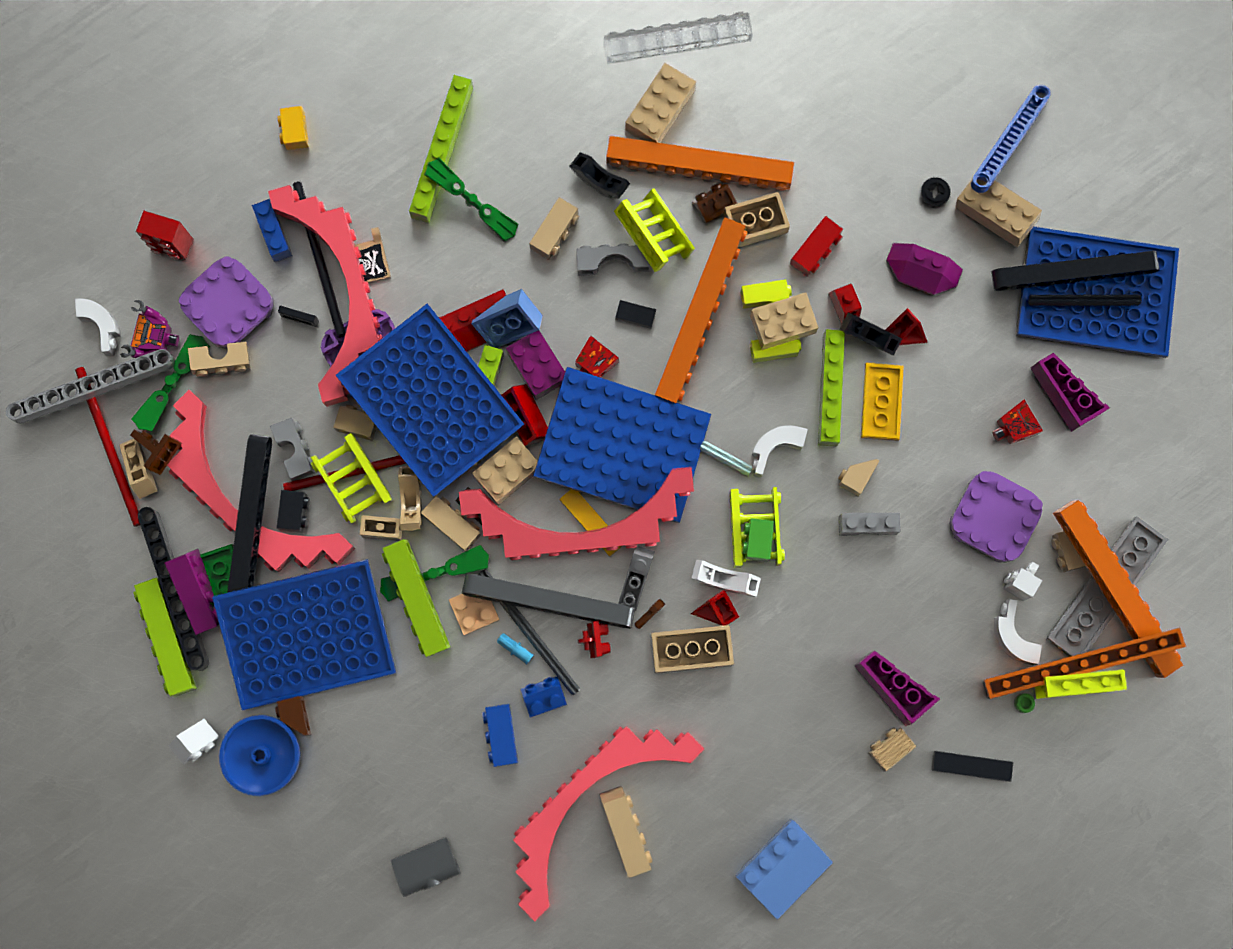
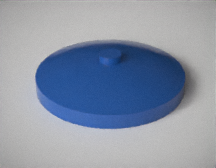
[219,715,300,796]

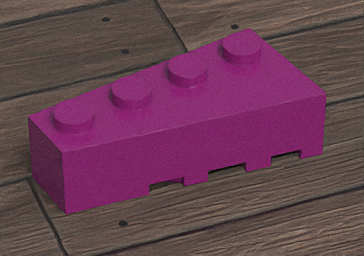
[1030,353,1110,432]
[165,549,219,635]
[855,650,940,727]

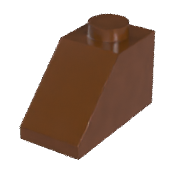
[275,696,311,736]

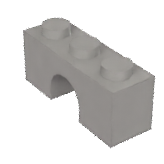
[270,418,315,481]
[839,513,900,536]

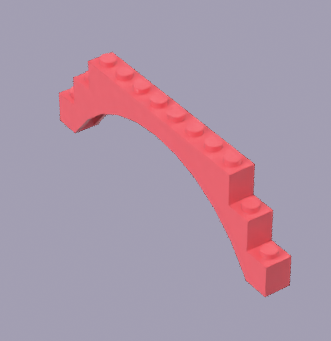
[268,185,383,407]
[167,390,355,572]
[459,467,694,560]
[513,726,704,922]

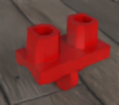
[578,621,611,659]

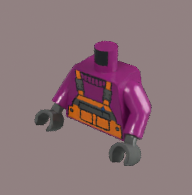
[120,300,179,358]

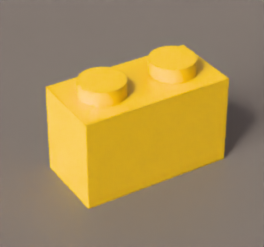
[277,106,309,150]

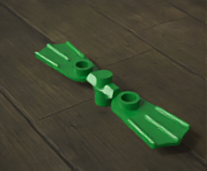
[424,158,518,242]
[131,334,210,432]
[380,545,489,601]

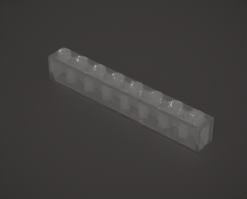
[604,12,753,64]

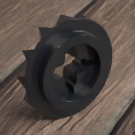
[921,177,951,207]

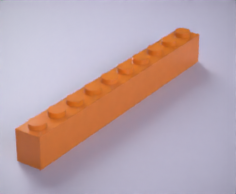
[606,136,794,191]
[655,217,748,403]
[1053,500,1183,678]
[983,628,1186,699]

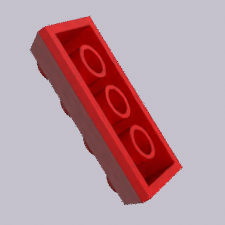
[439,289,506,352]

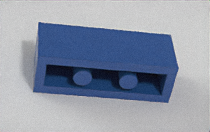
[252,199,293,262]
[483,704,518,767]

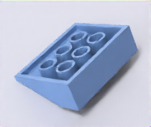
[735,819,833,920]

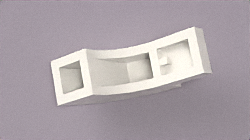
[75,299,121,356]

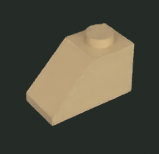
[838,459,879,496]

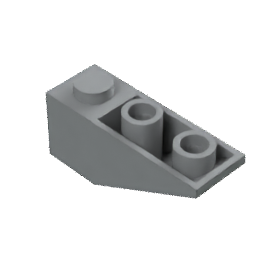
[618,546,655,611]

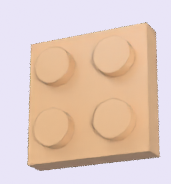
[449,594,500,636]

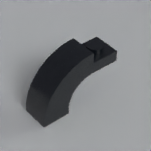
[569,152,630,198]
[839,312,902,356]

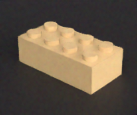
[625,63,696,143]
[955,180,1042,248]
[651,625,734,674]

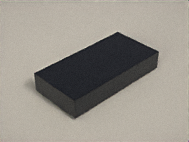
[615,300,656,328]
[278,305,319,327]

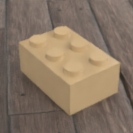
[723,192,790,248]
[750,293,819,350]
[472,436,537,505]

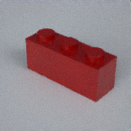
[790,216,843,277]
[501,384,548,446]

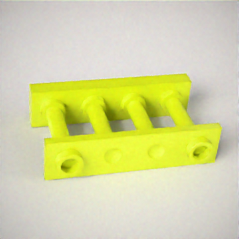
[614,188,695,272]
[311,433,393,524]
[729,487,785,568]
[1034,670,1127,699]

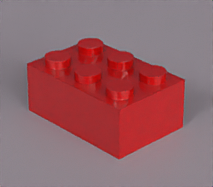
[136,210,193,260]

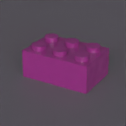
[506,330,565,400]

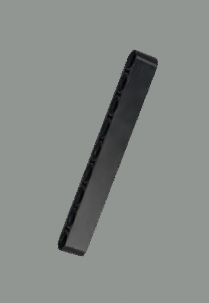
[991,251,1160,291]
[227,434,272,593]
[138,507,209,671]

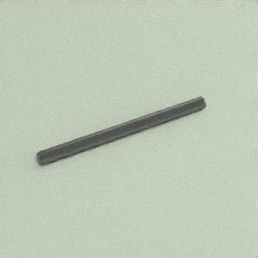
[478,569,580,695]

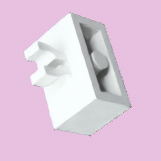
[1003,562,1042,601]
[168,719,219,764]

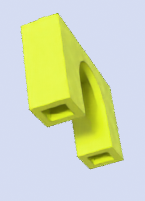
[740,279,802,363]

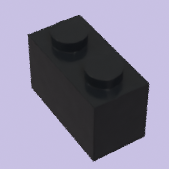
[277,490,310,533]

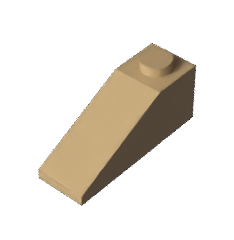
[119,439,157,499]

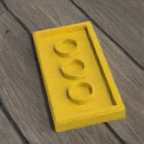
[861,363,904,441]

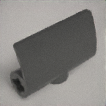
[391,838,460,897]

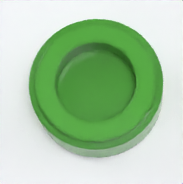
[1014,693,1035,713]

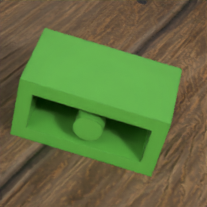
[742,518,774,562]

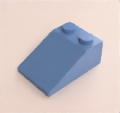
[471,289,543,348]

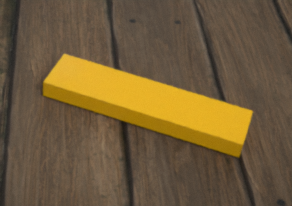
[559,489,622,557]

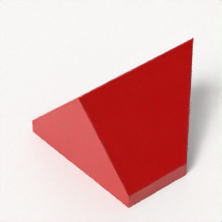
[885,308,928,345]
[691,590,739,626]

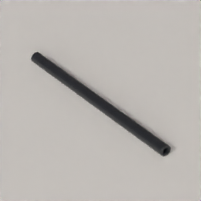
[292,181,346,338]

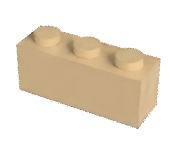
[529,197,579,260]
[421,496,481,552]

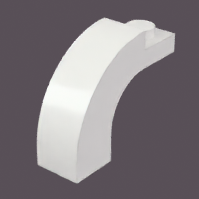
[751,425,808,478]
[692,560,761,597]
[994,599,1042,665]

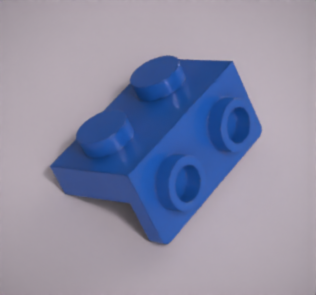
[521,677,567,717]

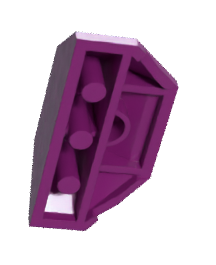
[886,243,963,295]

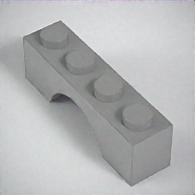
[577,243,653,276]

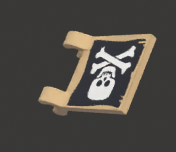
[355,227,391,283]

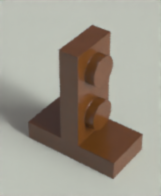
[130,429,182,475]

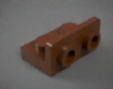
[691,183,737,223]

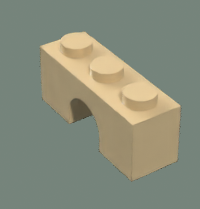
[188,342,250,377]

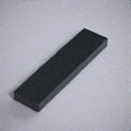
[932,751,1013,782]

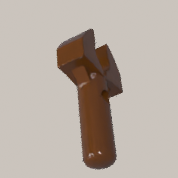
[635,599,665,629]

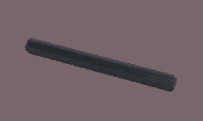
[1028,295,1142,306]

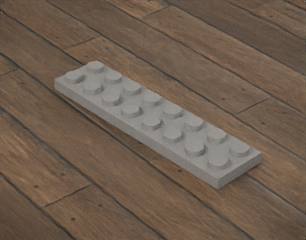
[1047,516,1168,657]

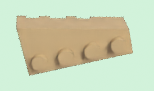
[600,786,653,878]

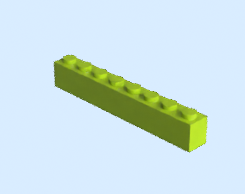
[409,75,473,223]

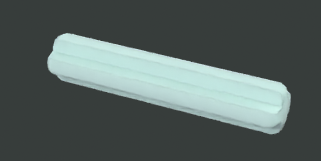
[700,441,752,476]

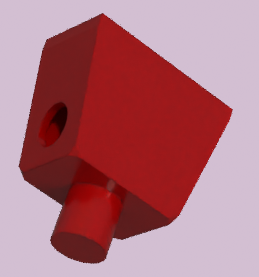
[828,284,862,325]

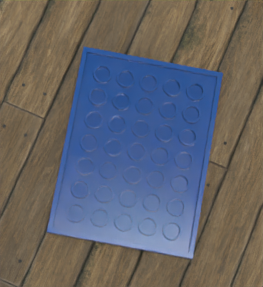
[1017,227,1179,358]
[336,303,524,497]
[533,367,711,523]
[212,559,396,710]

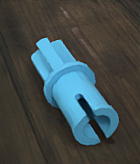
[497,633,534,665]

